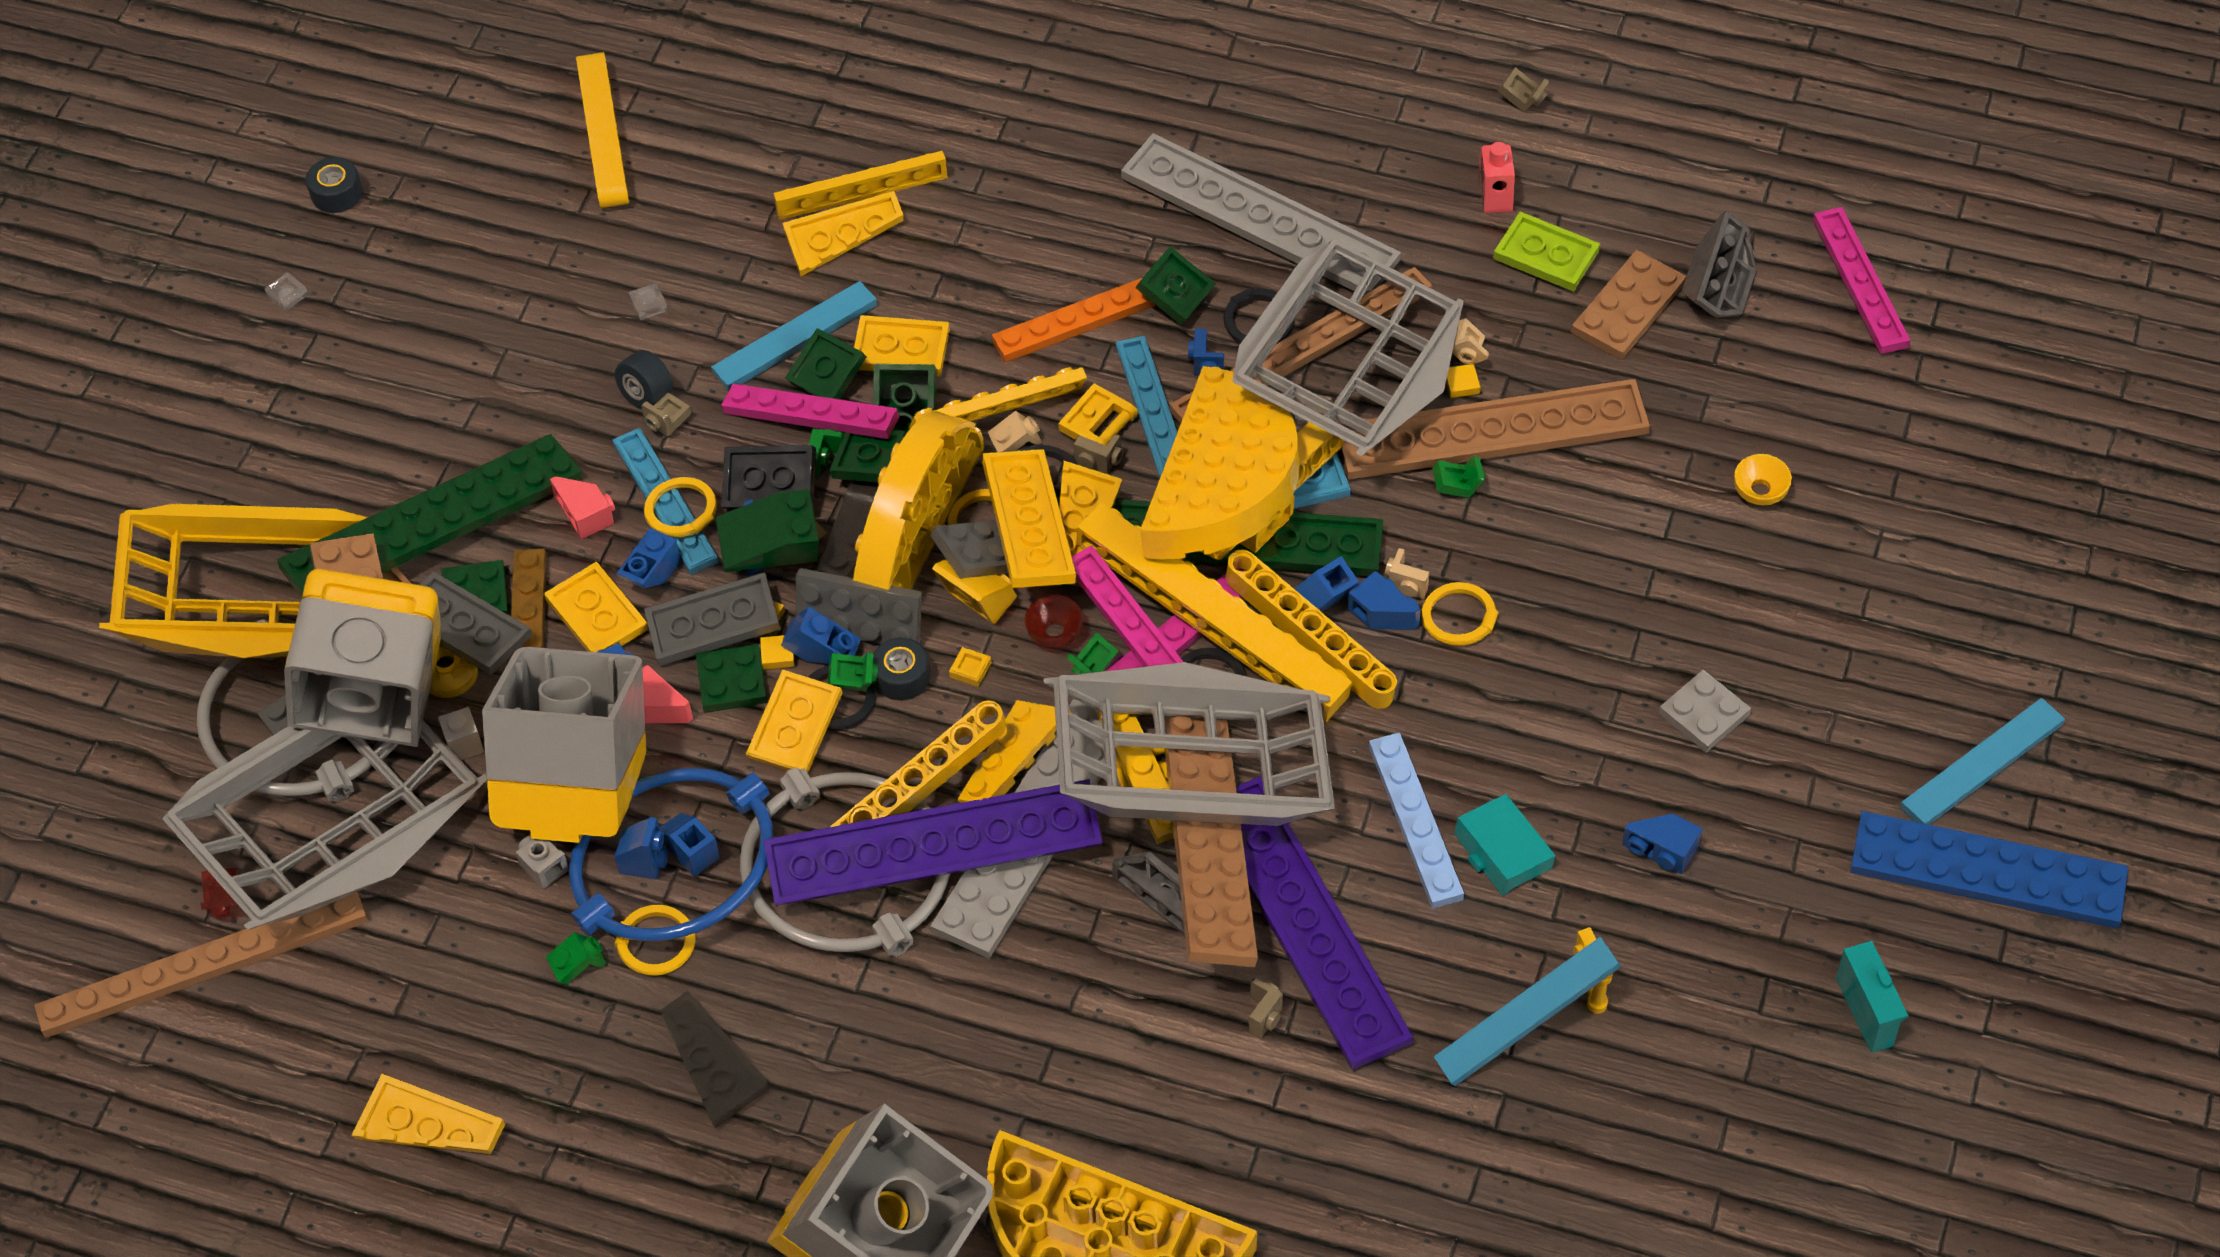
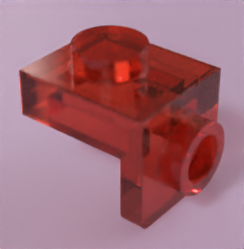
[201,868,240,917]

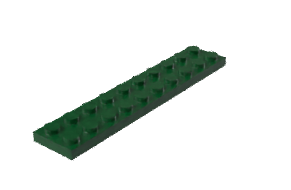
[277,434,583,598]
[1113,499,1383,576]

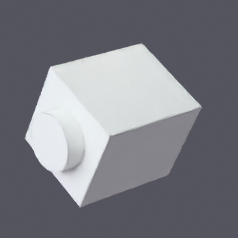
[438,707,484,760]

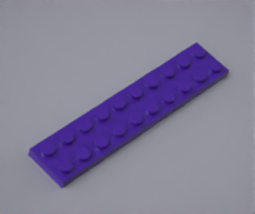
[1236,776,1413,1070]
[763,779,1102,906]

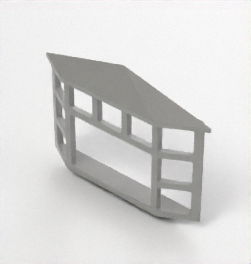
[1232,240,1464,456]
[1043,662,1335,826]
[162,720,487,930]

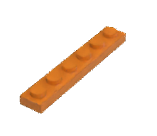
[992,278,1156,363]

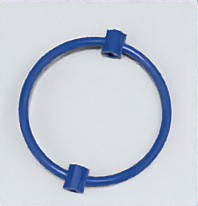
[569,768,774,941]

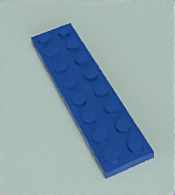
[1850,811,2128,929]

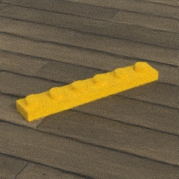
[774,151,948,220]
[909,367,1087,429]
[1095,710,1174,844]

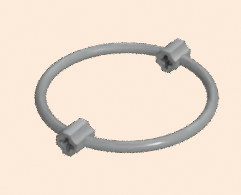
[197,619,384,803]
[740,767,950,957]

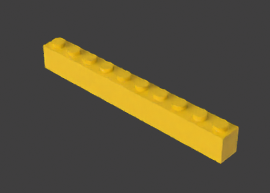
[1076,502,1352,723]

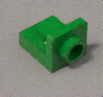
[808,429,843,477]

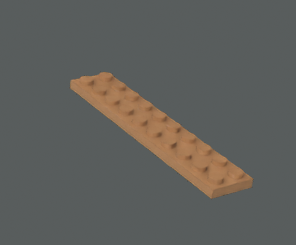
[1339,379,1650,480]
[1164,716,1258,967]

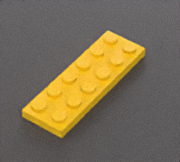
[982,449,1076,588]

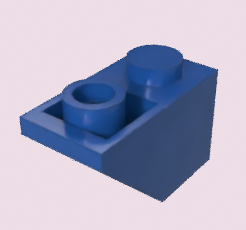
[616,528,681,588]
[1295,556,1359,612]
[1348,571,1420,630]
[781,606,861,664]
[659,813,720,877]
[1622,814,1703,874]
[614,817,668,880]

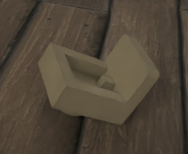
[1498,67,1549,112]
[641,392,692,437]
[1074,434,1124,474]
[1249,978,1283,1039]

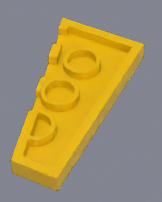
[782,191,904,277]
[1059,461,1122,581]
[958,700,1072,803]
[352,1074,506,1154]

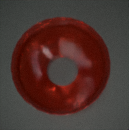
[1025,594,1083,648]

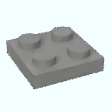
[1658,669,1751,753]

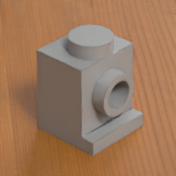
[516,835,569,890]

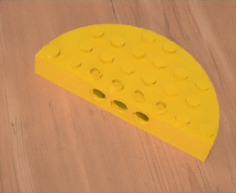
[1140,366,1300,559]
[853,411,985,590]
[987,1130,1257,1257]

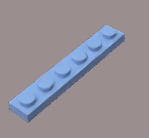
[1369,733,1464,909]

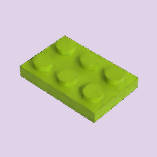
[1493,211,1600,292]

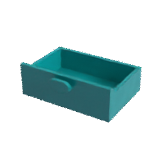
[1454,794,1556,896]
[1835,941,1909,1053]

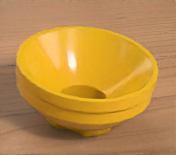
[1734,454,1792,505]
[429,646,478,698]

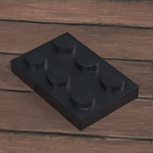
[721,445,816,510]

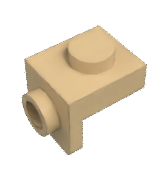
[1452,318,1489,365]
[988,411,1042,452]
[1385,548,1429,599]

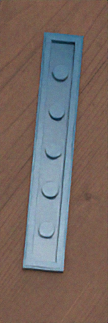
[711,281,877,392]
[1116,335,1177,480]
[612,428,719,575]
[1900,698,2065,825]
[1434,937,1622,1086]

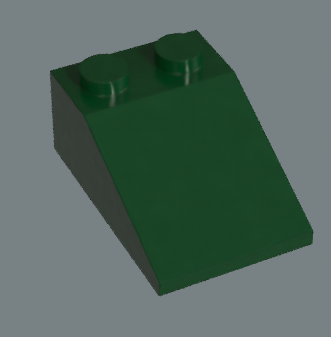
[873,364,938,434]
[716,489,819,572]

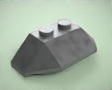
[1682,210,1756,318]
[1112,852,1185,936]

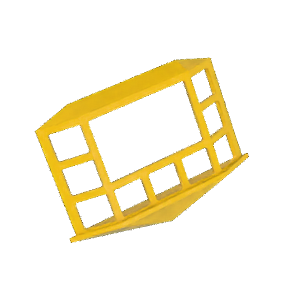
[99,504,383,658]

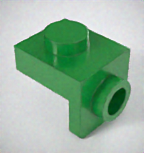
[1432,456,1484,498]
[1067,632,1123,675]
[828,653,878,691]
[545,932,606,985]

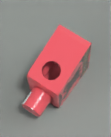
[1478,142,1515,213]

